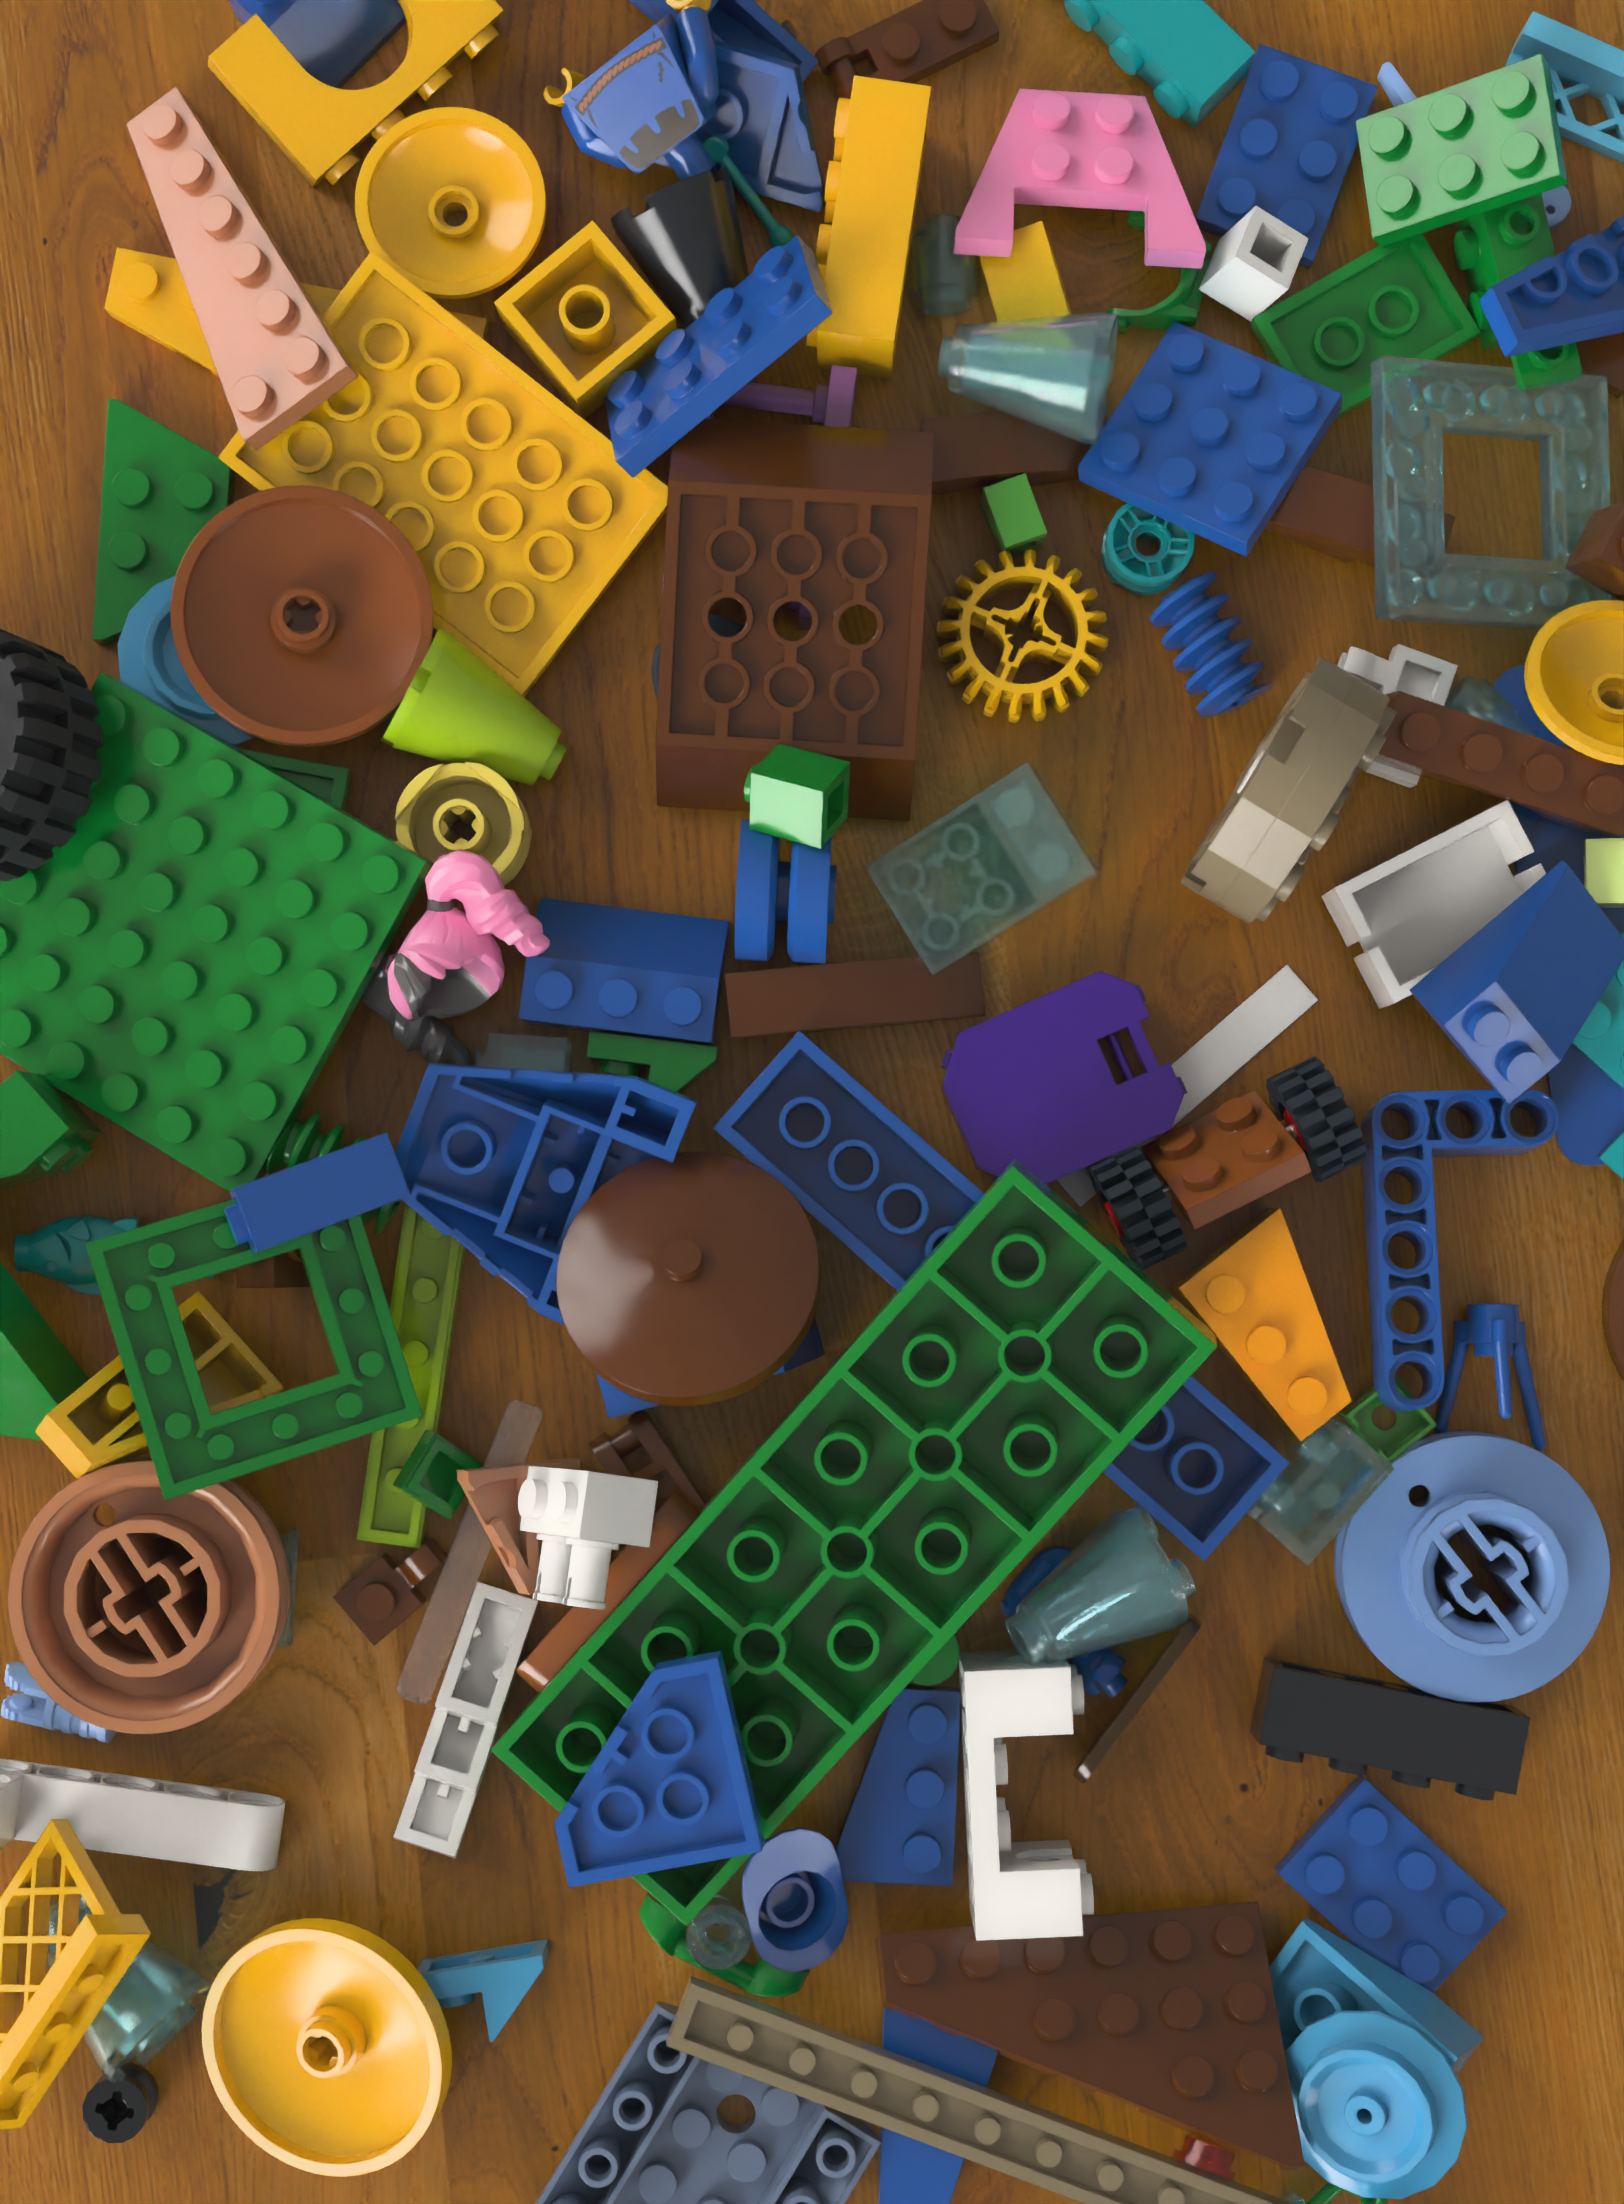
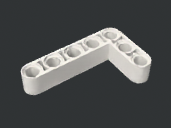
[0,1758,285,1871]

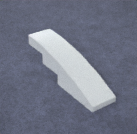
[393,1582,538,1859]

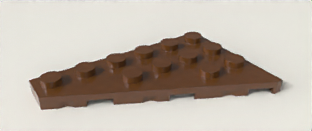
[875,1902,1305,2171]

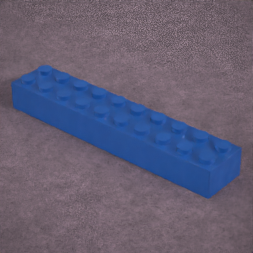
[713,1031,1290,1561]

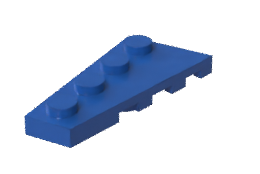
[1479,216,1624,357]

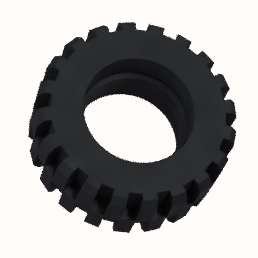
[0,629,104,882]

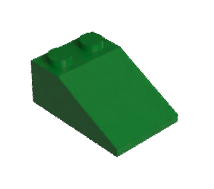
[0,1070,102,1190]

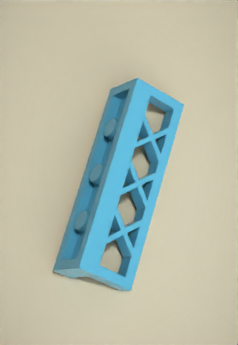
[1504,11,1624,164]

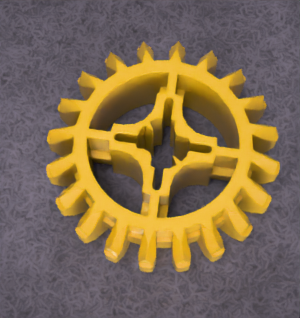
[936,549,1108,723]

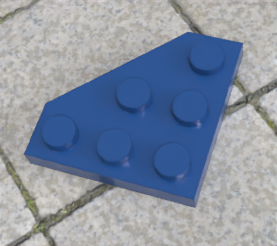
[554,1651,765,1887]

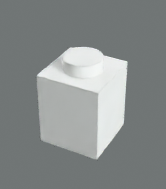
[1199,206,1309,322]

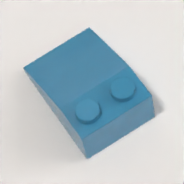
[1269,1918,1484,2075]

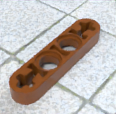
[515,1491,698,1693]

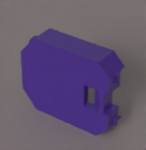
[941,971,1188,1184]

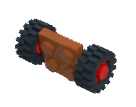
[1088,1056,1367,1270]

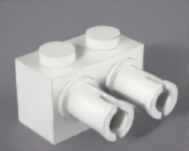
[518,1466,658,1610]

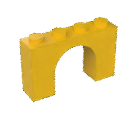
[208,0,503,187]

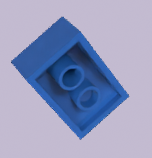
[1410,860,1624,1104]

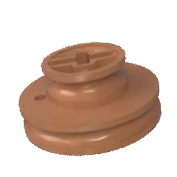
[8,1456,290,1734]

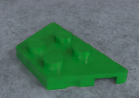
[92,399,235,645]

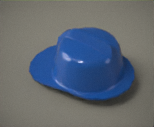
[742,1827,848,1972]

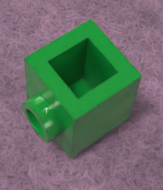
[744,743,850,849]

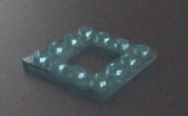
[1371,355,1613,629]

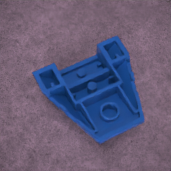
[395,1063,697,1325]

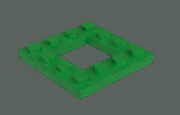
[86,1199,422,1500]

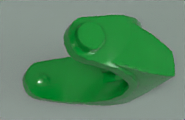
[1104,211,1213,332]

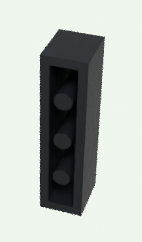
[1250,1657,1530,1800]

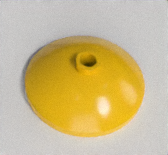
[355,107,547,299]
[1524,600,1624,765]

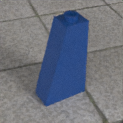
[878,2007,998,2204]

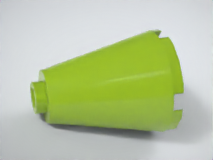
[381,629,567,786]

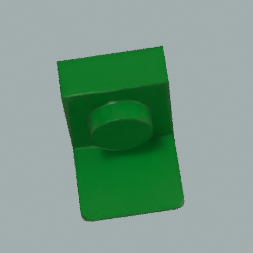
[587,1031,720,1093]

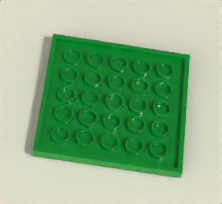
[0,672,434,1192]

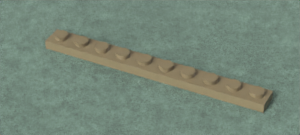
[666,1976,1293,2204]

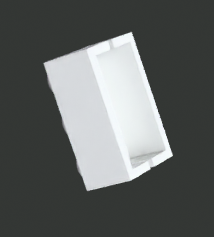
[1321,800,1546,1009]

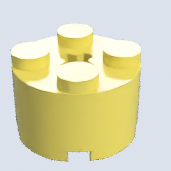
[395,762,532,886]

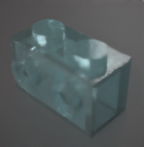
[1248,1419,1395,1566]

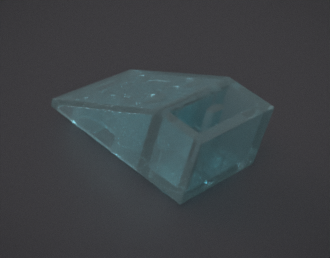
[865,762,1101,975]

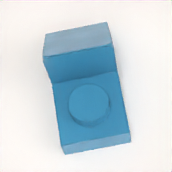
[417,1939,550,2042]

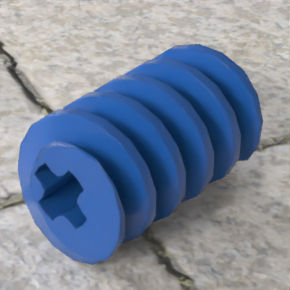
[1149,570,1275,717]

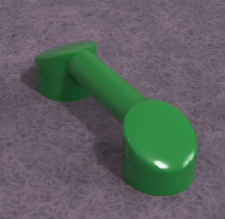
[639,1892,810,1997]

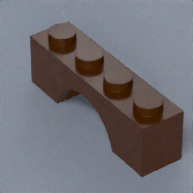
[1374,691,1624,837]

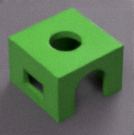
[980,473,1047,558]
[1339,1374,1437,1465]

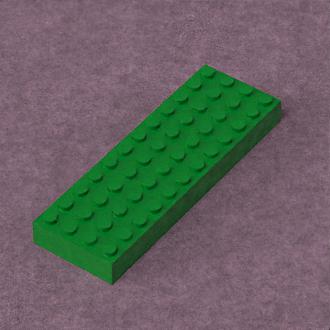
[491,1158,1217,1926]

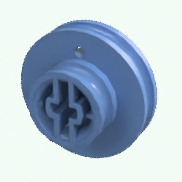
[1333,1430,1610,1703]

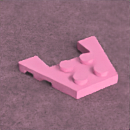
[953,89,1206,269]

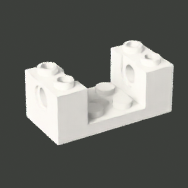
[958,1648,1094,1941]

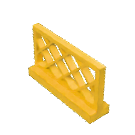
[0,1819,151,2129]

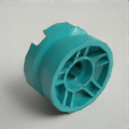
[1100,503,1195,596]

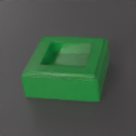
[393,1430,484,1520]

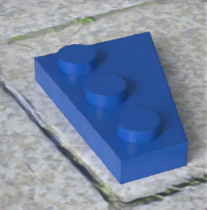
[835,1685,961,1886]

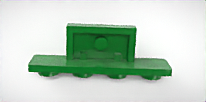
[1453,193,1582,390]

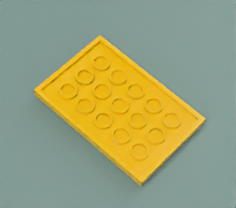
[218,250,668,697]

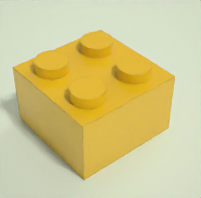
[494,220,677,420]

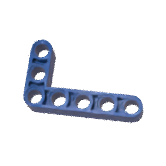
[1360,1089,1559,1412]

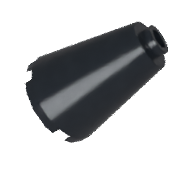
[611,167,749,330]

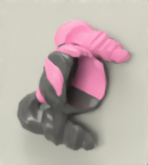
[361,849,550,1065]

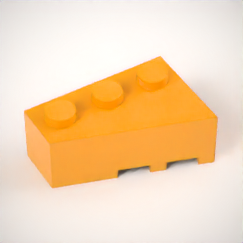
[1170,1208,1352,1442]

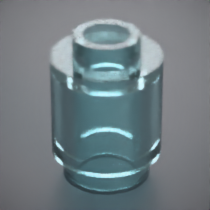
[912,214,978,316]

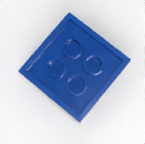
[1078,321,1342,557]

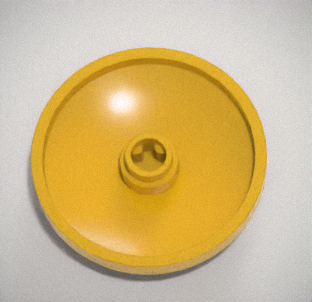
[202,1918,452,2177]

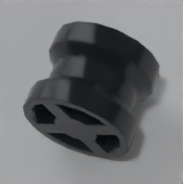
[83,2063,159,2143]

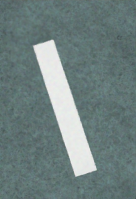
[1057,965,1318,1207]

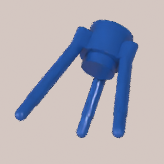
[1434,1304,1546,1451]

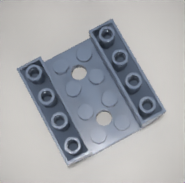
[535,2001,881,2204]

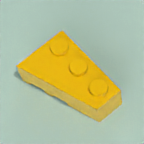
[35,1291,284,1479]

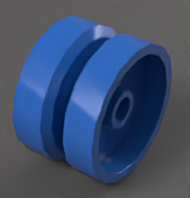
[734,819,837,965]

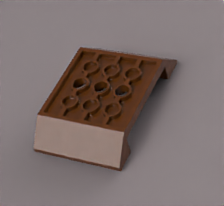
[656,419,934,821]

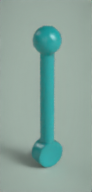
[703,135,793,247]

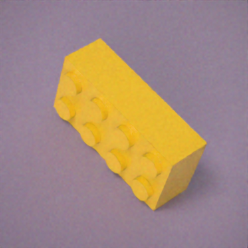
[806,75,931,379]

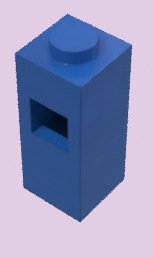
[224,1132,410,1254]

